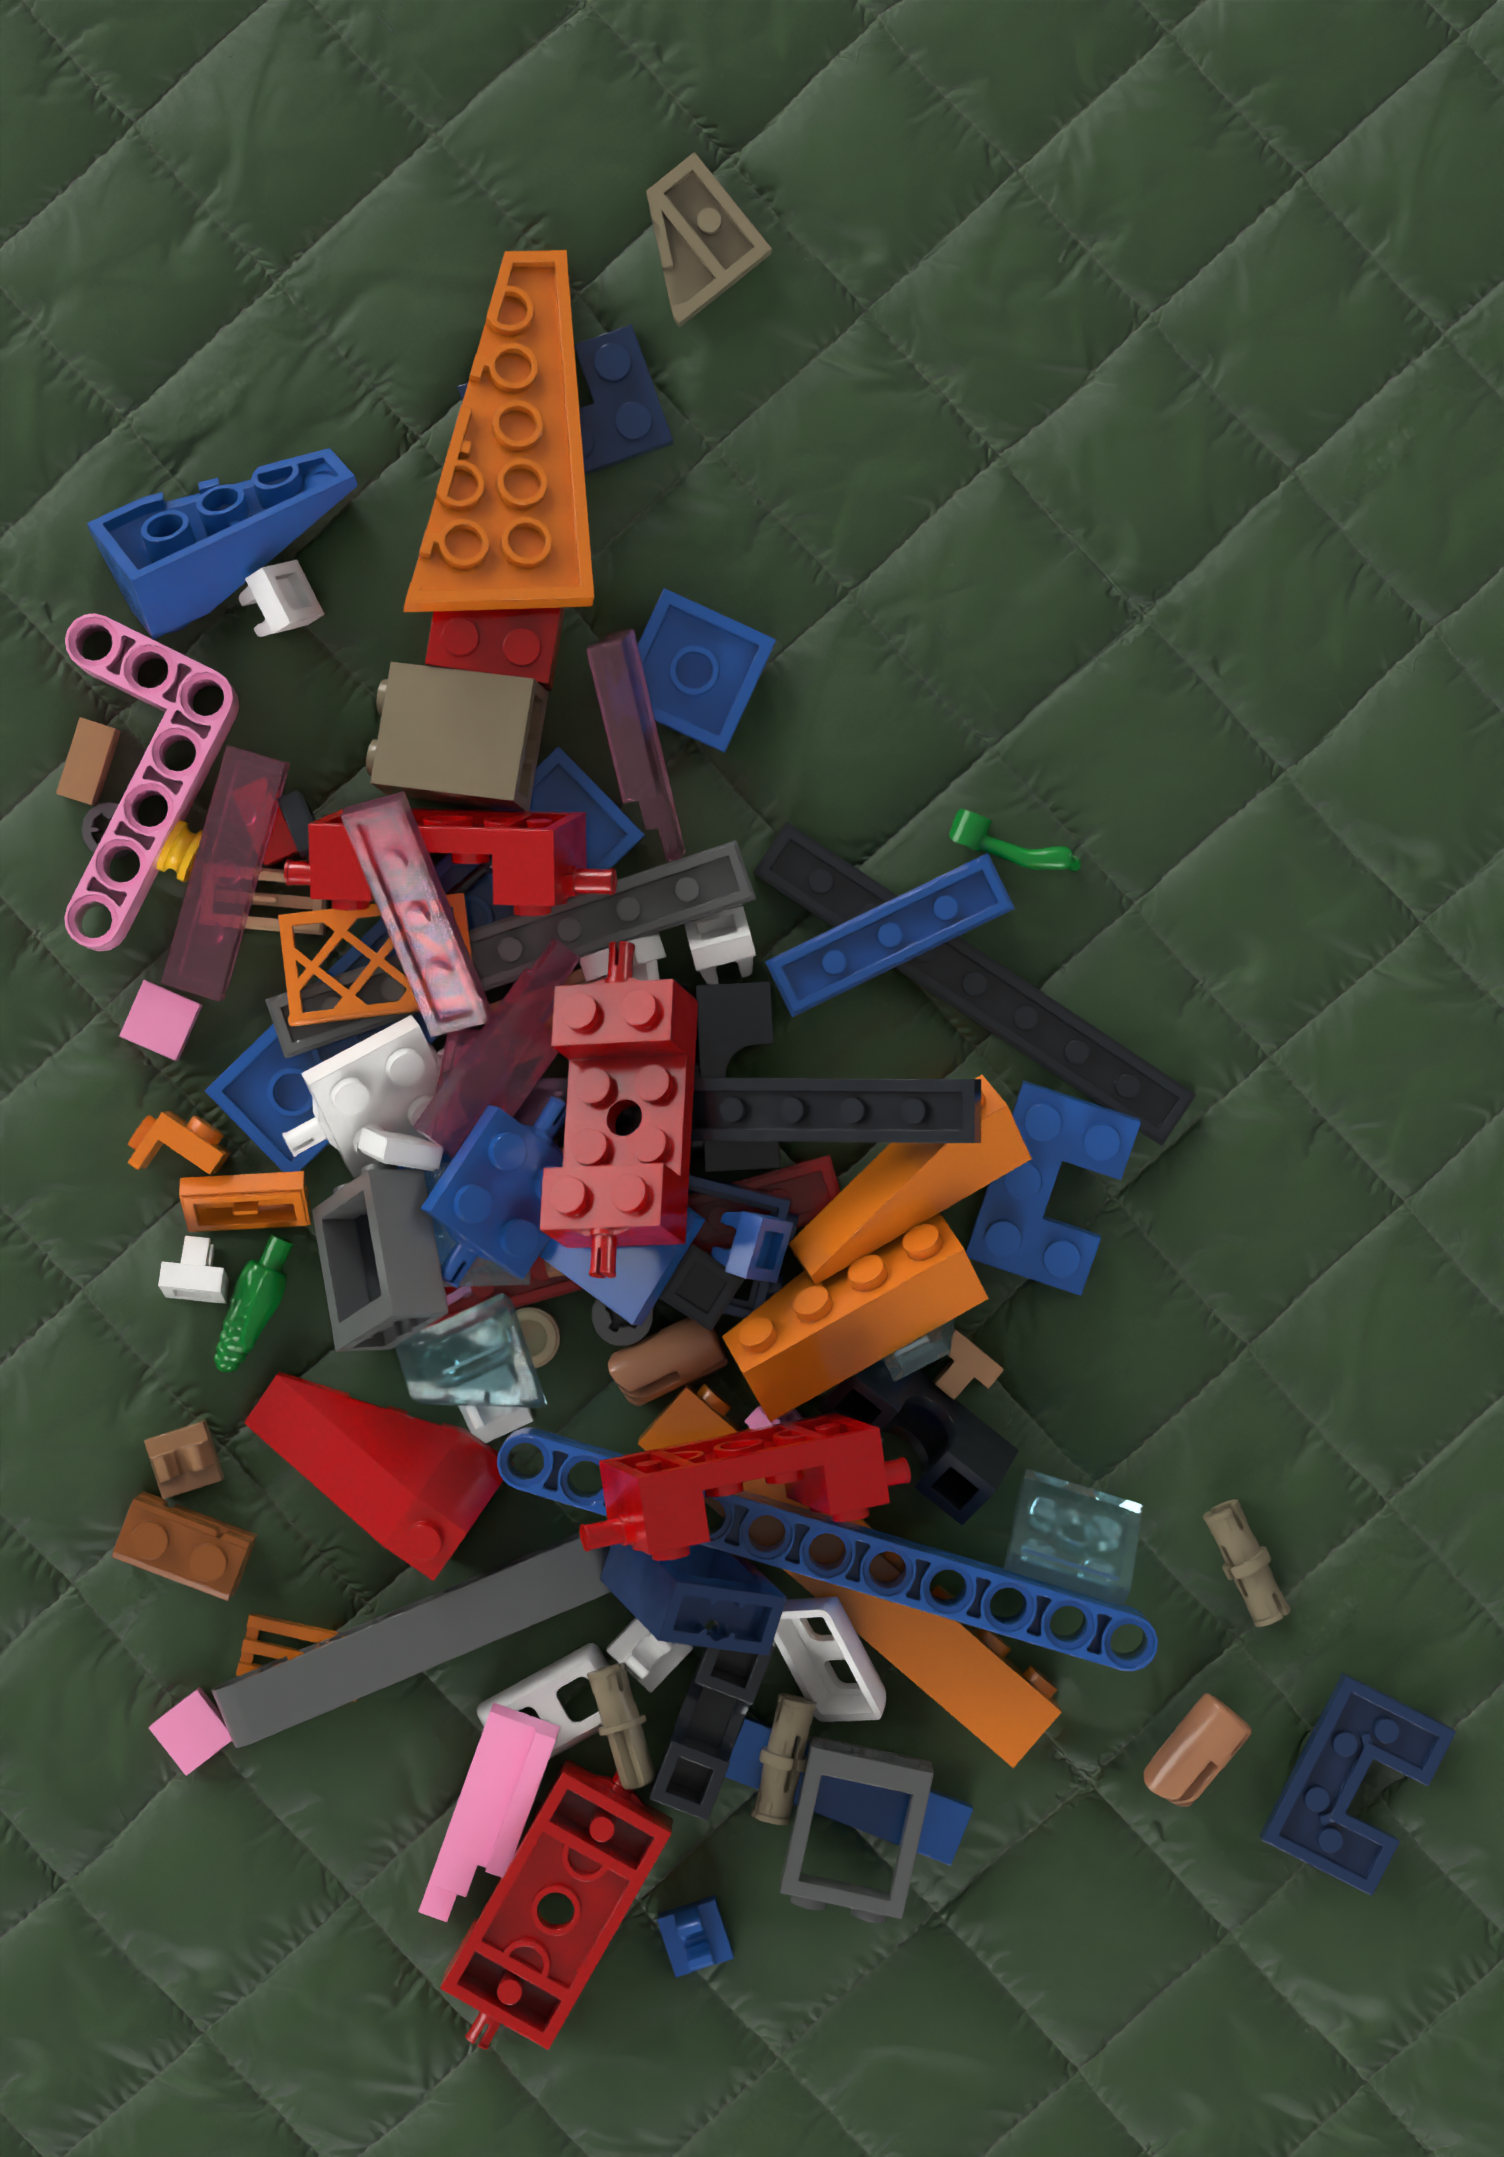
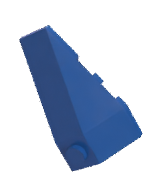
[87,448,358,640]

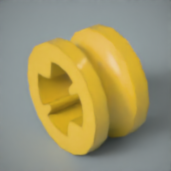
[156,820,209,882]

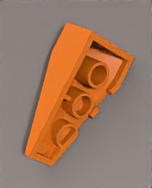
[788,1075,1032,1285]

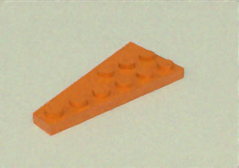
[403,250,594,612]

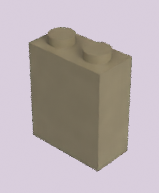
[366,662,549,811]

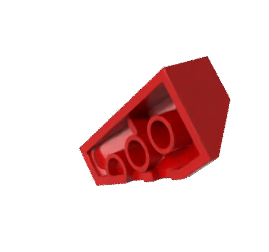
[244,1372,515,1581]

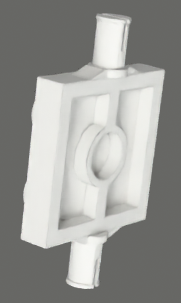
[282,1015,481,1178]

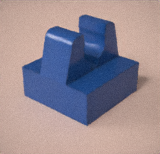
[711,1211,794,1283]
[657,1895,734,1977]

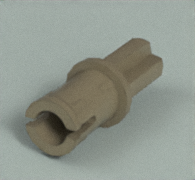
[587,1662,656,1790]

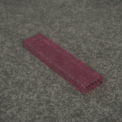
[161,745,290,1001]
[341,791,493,1037]

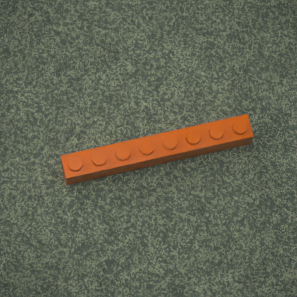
[638,1383,1062,1768]

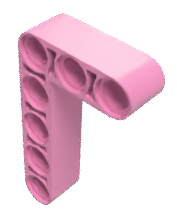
[64,613,239,952]

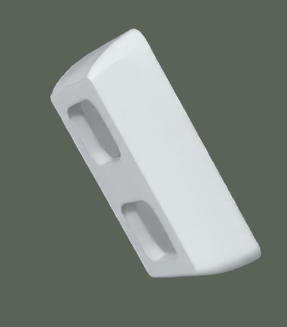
[774,1597,886,1722]
[476,1643,609,1759]

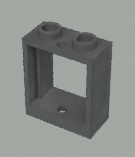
[312,1162,449,1352]
[780,1735,934,1923]

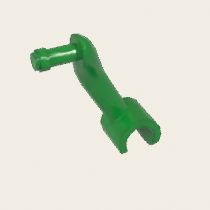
[949,809,1082,872]

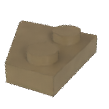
[646,152,772,328]

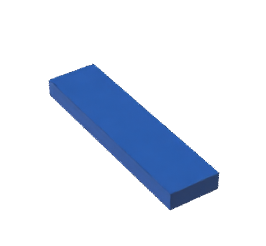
[765,853,1015,1017]
[725,1715,973,1866]

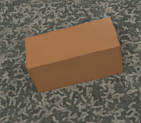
[56,717,121,806]

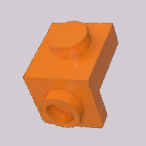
[128,1111,231,1175]

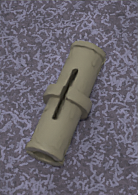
[1202,1499,1291,1627]
[751,1693,817,1825]

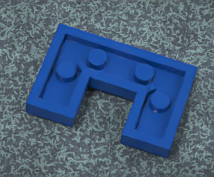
[965,1080,1141,1296]

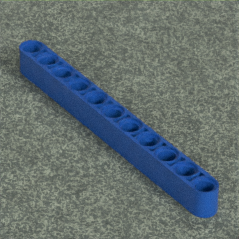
[497,1427,1158,1672]

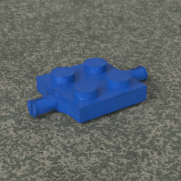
[420,1096,566,1288]

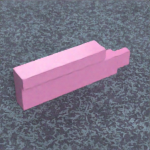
[418,1702,560,1922]

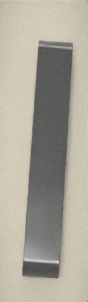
[211,1532,611,1748]

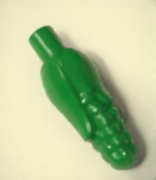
[214,1233,294,1373]

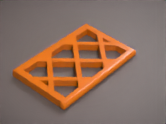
[278,893,480,1027]

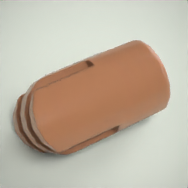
[608,1316,728,1406]
[1144,1693,1252,1807]

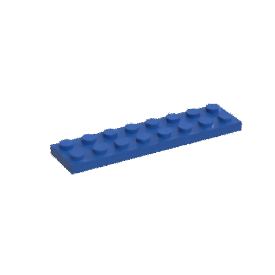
[205,746,645,1172]

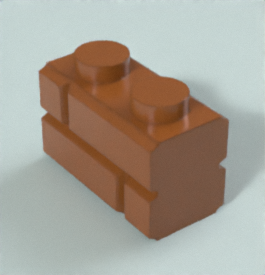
[112,1491,258,1601]

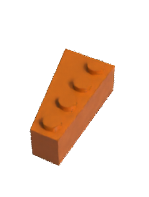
[722,1213,988,1422]

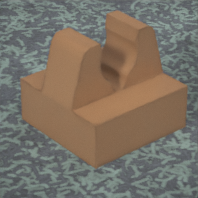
[933,1326,1004,1400]
[144,1420,224,1499]

